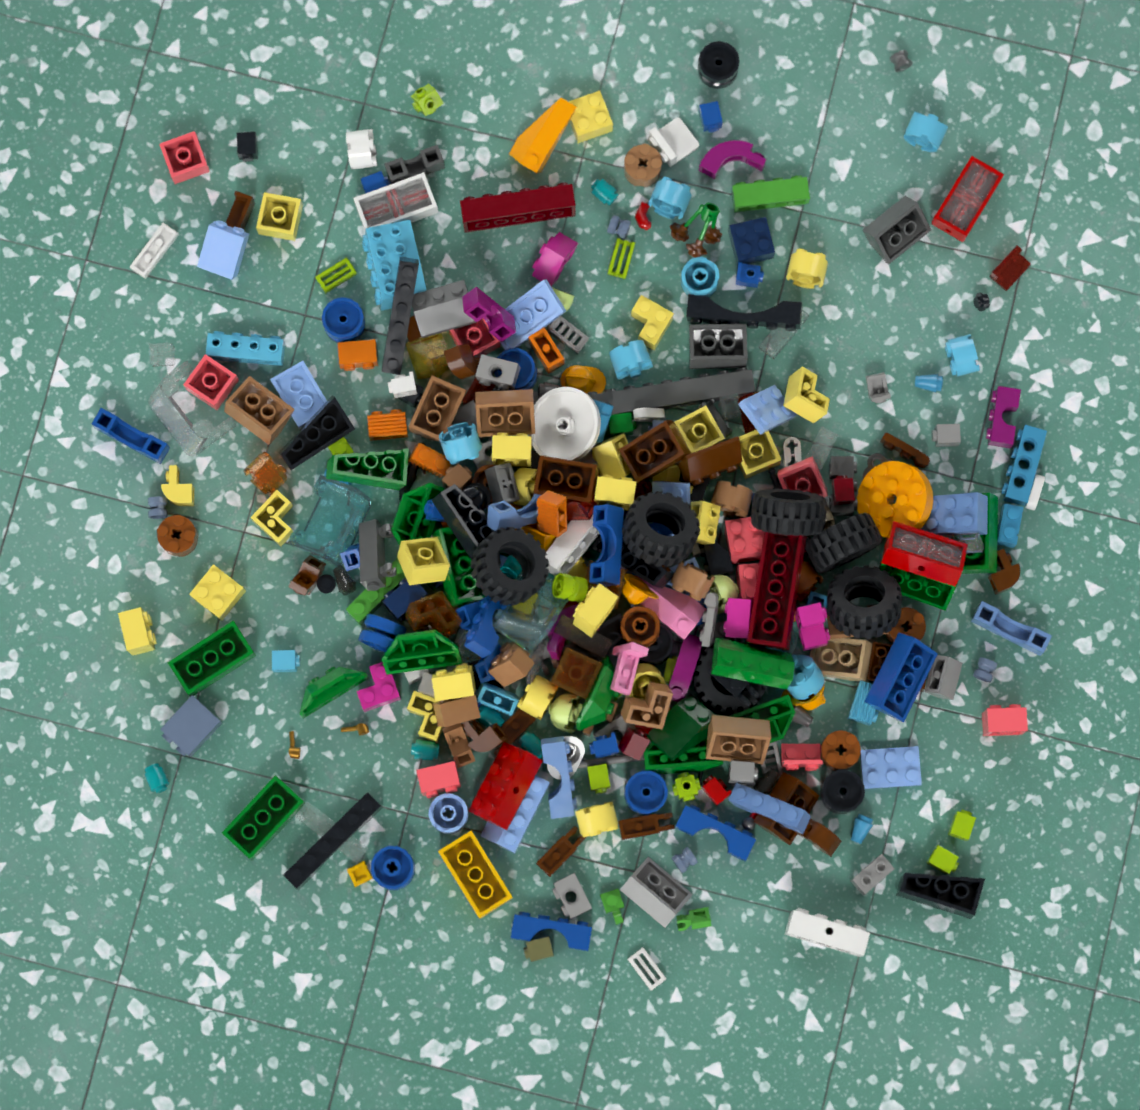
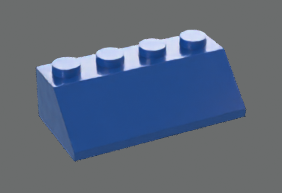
[864,633,938,723]

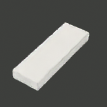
[130,223,179,279]

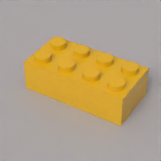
[438,831,513,919]

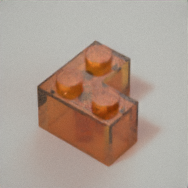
[404,591,462,637]

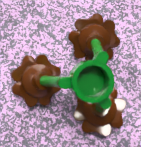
[670,202,723,258]

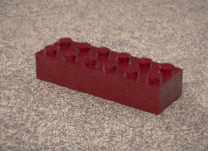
[460,182,576,233]
[747,532,807,651]

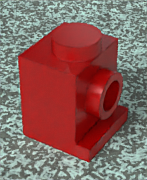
[702,775,732,806]

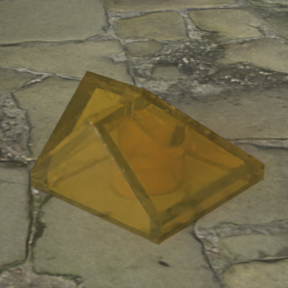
[406,333,450,379]

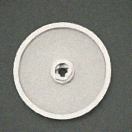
[528,387,601,461]

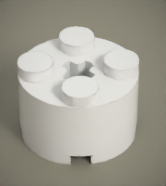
[346,129,377,169]

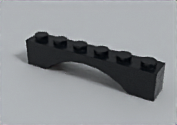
[381,257,419,375]
[686,295,803,331]
[680,472,734,576]
[283,792,383,890]

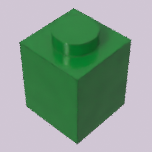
[609,413,637,438]

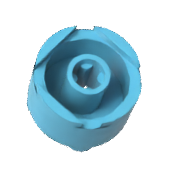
[904,112,948,152]
[648,177,691,219]
[681,257,719,297]
[945,334,980,377]
[609,340,653,379]
[439,422,482,464]
[787,655,825,700]

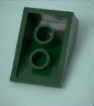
[647,694,714,761]

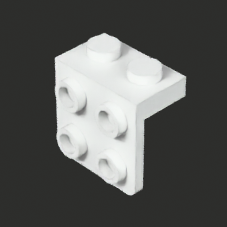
[648,118,699,167]

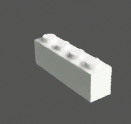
[545,503,599,576]

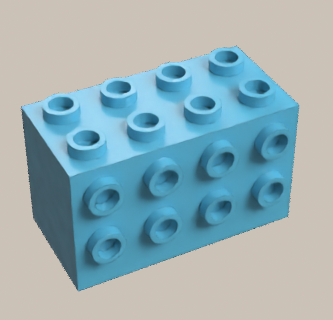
[362,220,427,311]

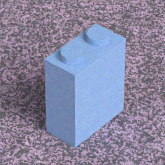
[197,220,249,280]

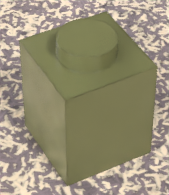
[523,937,554,962]

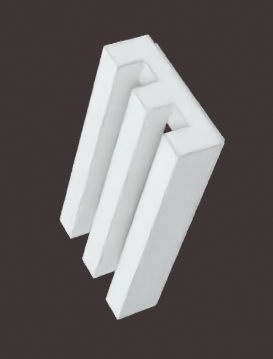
[628,948,666,991]

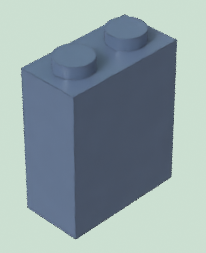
[160,695,222,757]

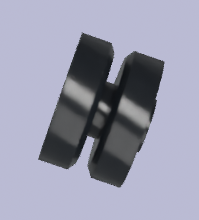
[697,41,740,89]
[636,623,674,666]
[820,770,865,814]

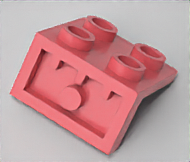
[781,744,823,771]

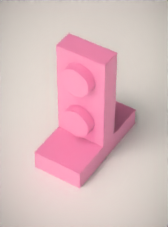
[610,642,649,695]

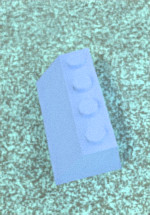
[480,775,550,854]

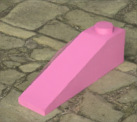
[634,575,707,639]

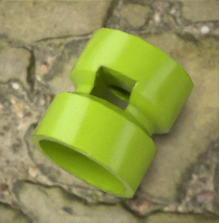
[552,573,588,602]

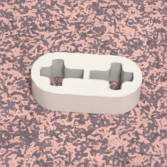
[633,407,665,422]
[783,437,802,468]
[1025,474,1045,511]

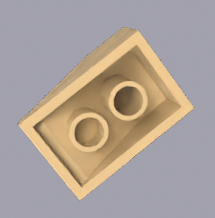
[810,638,873,683]

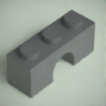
[384,145,445,184]
[829,456,858,516]

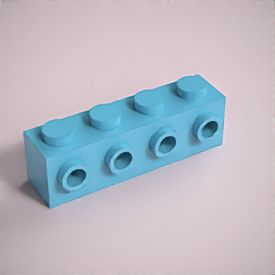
[206,331,285,366]

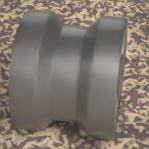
[890,50,913,72]

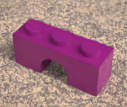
[462,287,516,342]
[986,386,1021,449]

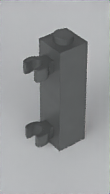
[359,519,397,591]

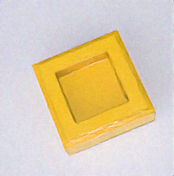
[347,861,373,887]

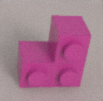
[532,232,578,287]
[723,598,754,639]
[795,603,830,651]
[357,662,401,712]

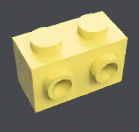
[690,501,721,545]

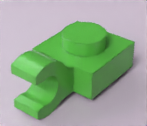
[600,889,625,925]
[676,907,712,931]

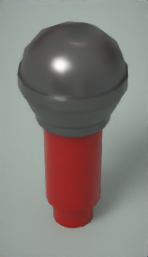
[742,813,758,831]

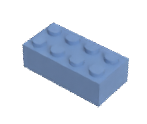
[921,492,988,537]

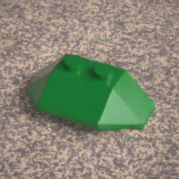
[391,483,446,546]
[382,630,463,675]
[576,655,621,731]
[299,666,369,719]
[728,695,796,744]
[644,738,723,774]

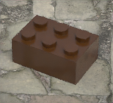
[619,420,691,483]

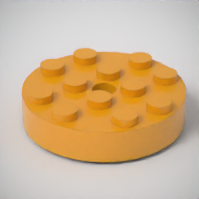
[857,461,933,538]

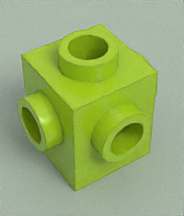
[411,83,444,116]
[672,772,701,802]

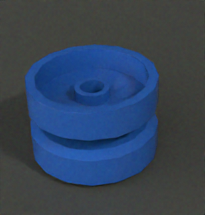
[322,297,365,343]
[494,348,538,391]
[358,614,407,652]
[624,771,668,815]
[371,846,415,890]

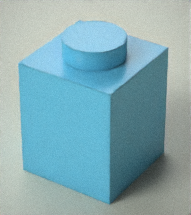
[272,650,300,672]

